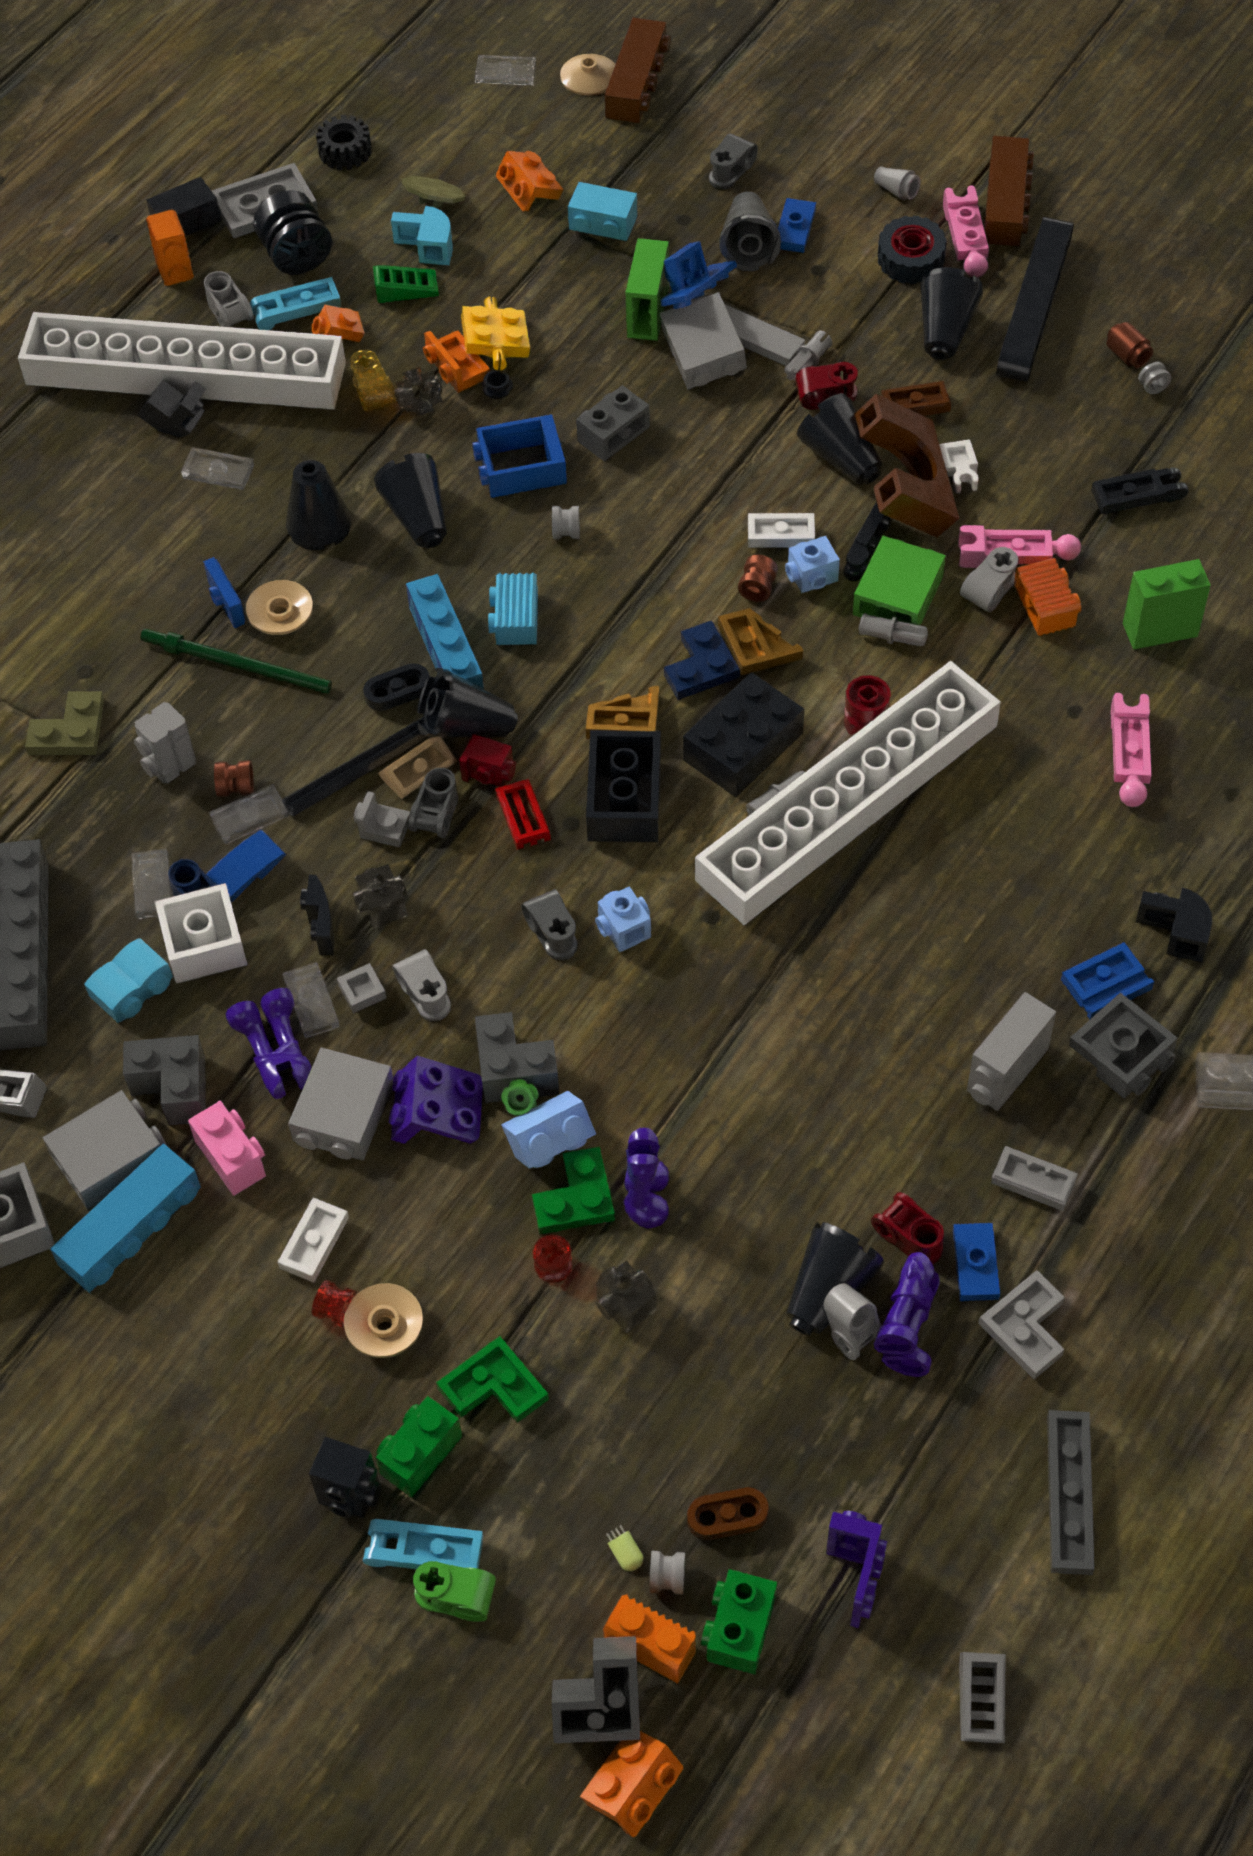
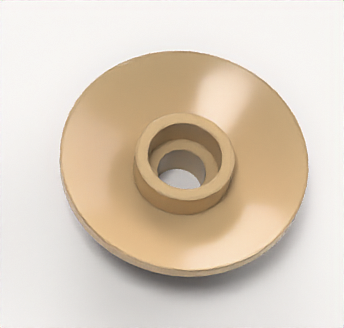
[560,54,615,96]
[246,580,313,635]
[344,1283,423,1358]

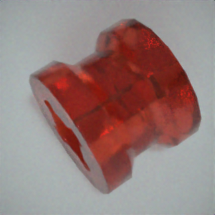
[533,1235,572,1283]
[311,1280,357,1327]

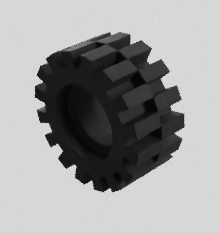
[316,115,372,170]

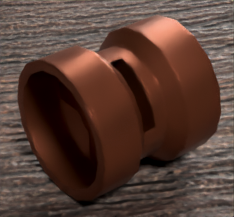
[738,555,778,602]
[214,760,254,797]

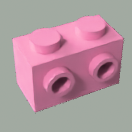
[188,1100,266,1196]

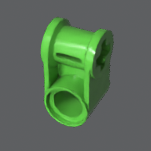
[413,1561,496,1622]

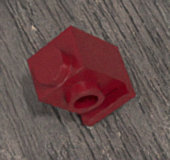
[459,734,516,787]

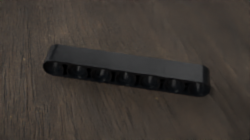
[996,217,1074,382]

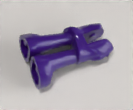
[226,988,312,1100]
[624,1128,669,1228]
[874,1252,940,1377]

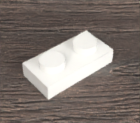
[748,513,815,548]
[278,1198,349,1282]

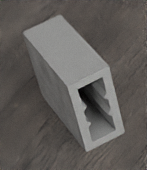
[660,292,747,389]
[967,992,1056,1111]
[288,1047,393,1161]
[42,1090,166,1210]

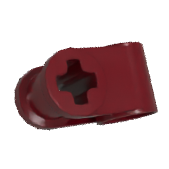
[795,362,858,410]
[871,1192,944,1265]

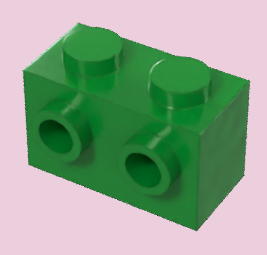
[376,1395,462,1498]
[701,1569,778,1675]

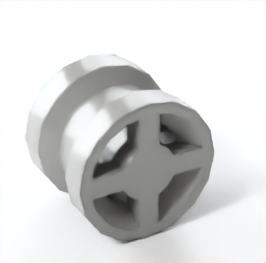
[552,506,580,539]
[650,1551,685,1595]

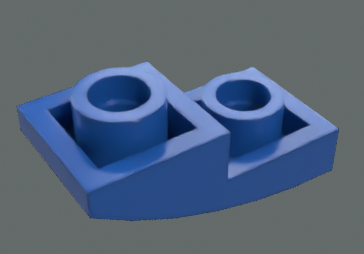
[206,829,287,902]

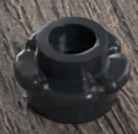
[482,370,513,399]

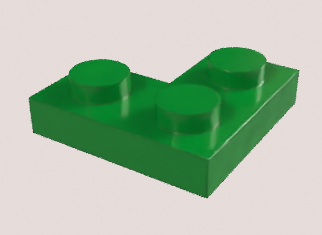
[532,1146,615,1235]
[436,1336,549,1423]

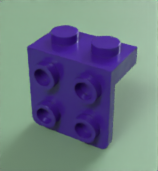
[389,1056,483,1144]
[826,1511,888,1628]

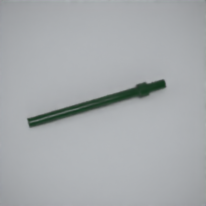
[140,628,332,694]

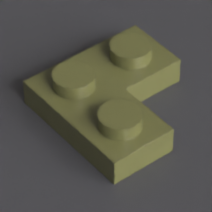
[25,691,104,755]

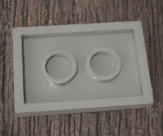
[212,163,318,238]

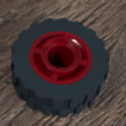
[877,215,947,284]

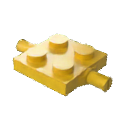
[461,297,530,371]

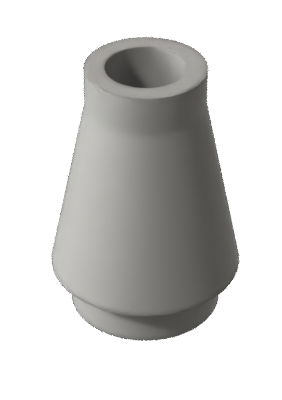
[874,166,921,200]

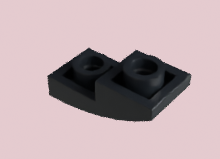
[300,874,335,956]

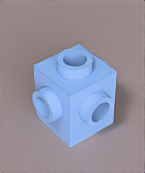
[785,536,840,593]
[595,886,651,953]

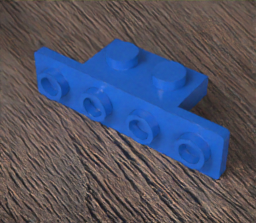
[660,241,737,309]

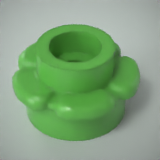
[501,1079,539,1116]

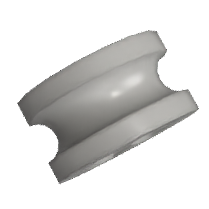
[1138,362,1172,394]

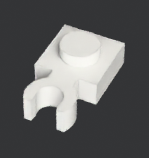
[939,439,979,493]

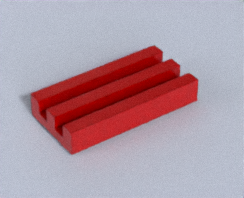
[495,779,551,850]

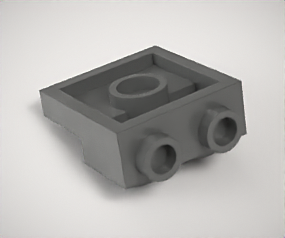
[1069,993,1178,1099]

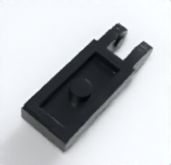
[1091,467,1189,514]
[843,501,893,582]

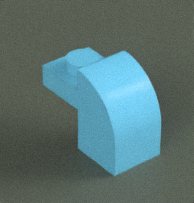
[391,206,453,265]

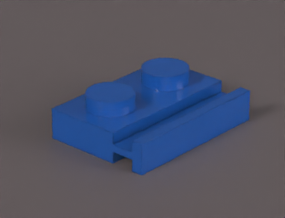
[1061,942,1154,1019]

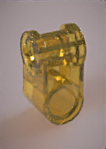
[350,350,396,412]

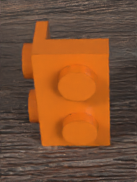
[496,151,564,211]
[423,330,490,393]
[580,1731,683,1837]

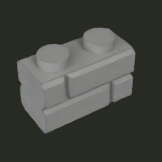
[134,702,196,784]

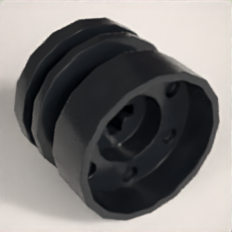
[253,190,333,275]

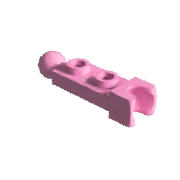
[943,185,989,278]
[958,525,1081,568]
[1111,693,1151,807]

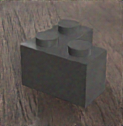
[475,1012,559,1103]
[123,1035,206,1125]
[552,1636,640,1743]

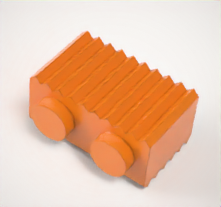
[146,210,194,286]
[1014,558,1081,636]
[603,1594,696,1684]

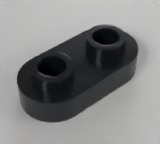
[363,663,429,711]

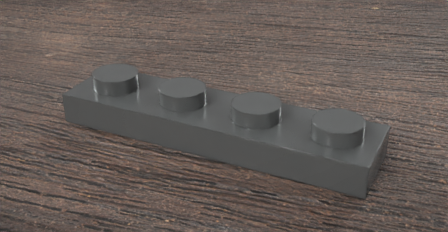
[1047,1410,1094,1575]

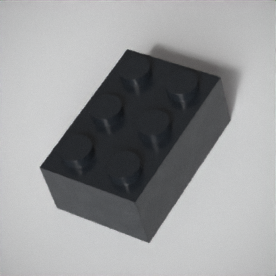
[683,672,804,797]
[586,730,661,842]

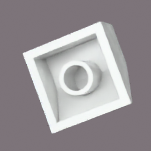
[155,883,247,984]

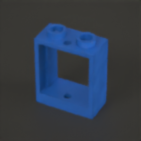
[472,414,567,498]

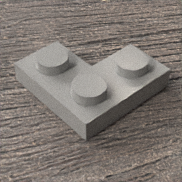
[979,1270,1065,1380]

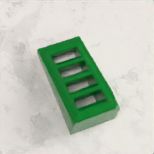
[373,265,439,303]

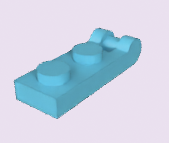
[250,277,342,330]
[363,1519,484,1572]

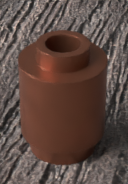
[1106,322,1153,368]

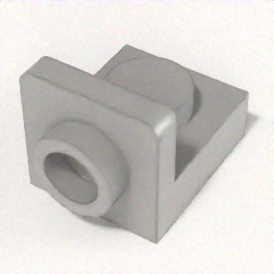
[354,791,410,847]

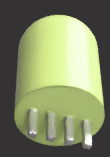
[606,1525,644,1571]

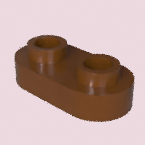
[687,1487,769,1541]

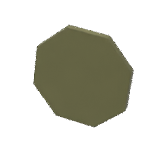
[402,176,465,209]

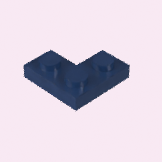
[664,620,740,700]

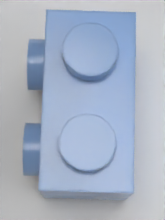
[501,1091,596,1169]

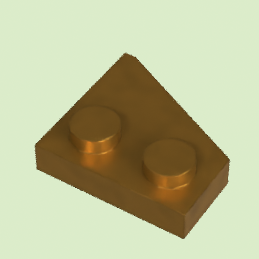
[718,608,803,675]
[586,686,659,739]

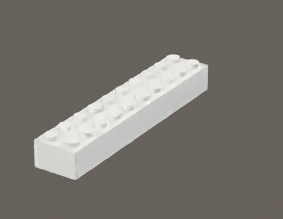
[18,312,346,409]
[695,661,1001,925]

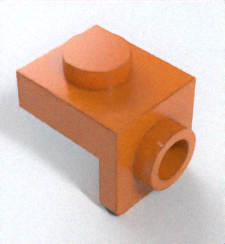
[312,304,365,342]

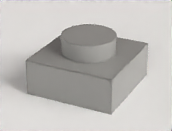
[337,963,386,1013]

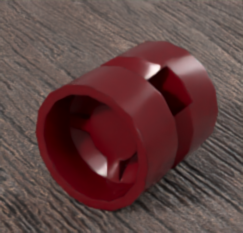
[844,675,891,736]

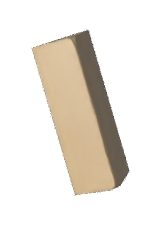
[378,737,457,799]

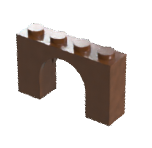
[855,394,960,538]

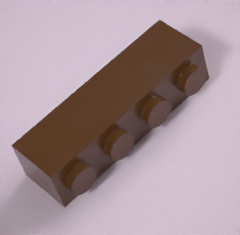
[605,17,671,123]
[984,136,1034,246]

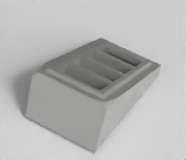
[0,1070,46,1118]
[959,1652,1006,1743]

